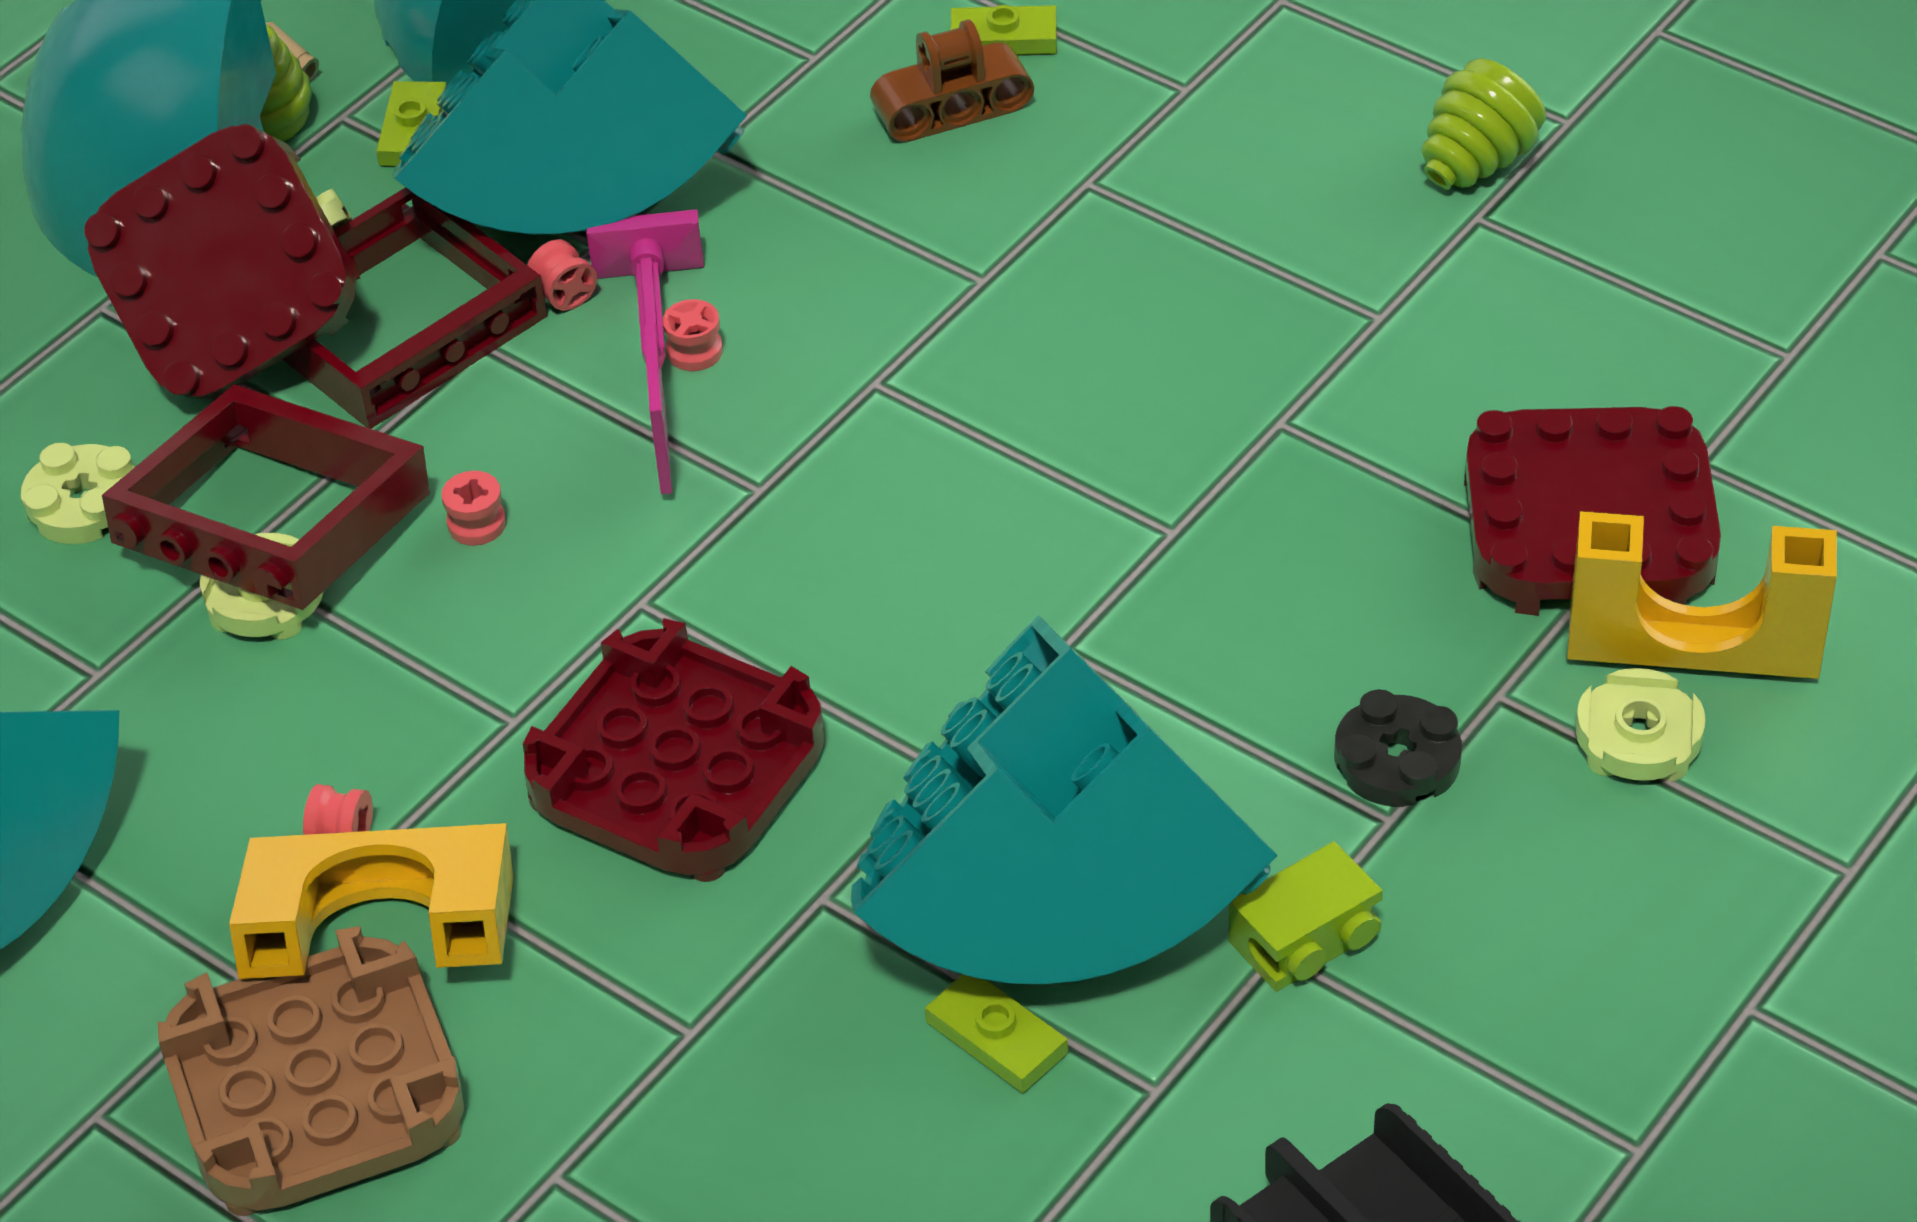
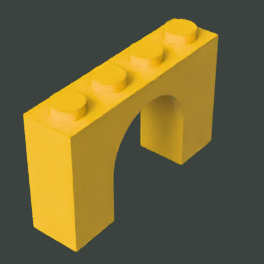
[1567,511,1837,679]
[229,823,513,979]

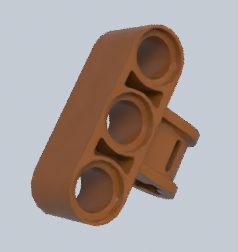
[870,19,1035,142]

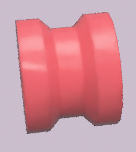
[528,239,598,311]
[663,299,723,371]
[442,470,506,546]
[303,784,373,835]

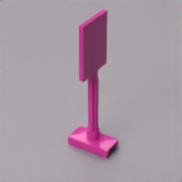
[587,209,704,495]

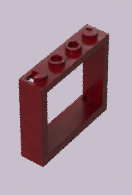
[282,187,547,429]
[102,384,430,610]

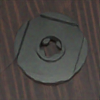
[1334,689,1462,807]

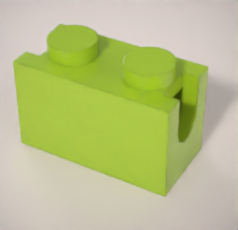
[1228,841,1383,992]

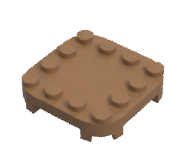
[157,926,464,1216]

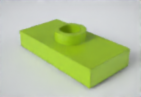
[950,5,1057,55]
[376,81,447,166]
[925,974,1068,1093]

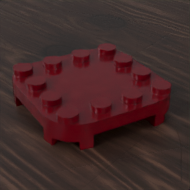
[84,124,361,400]
[1464,406,1721,616]
[522,618,825,882]

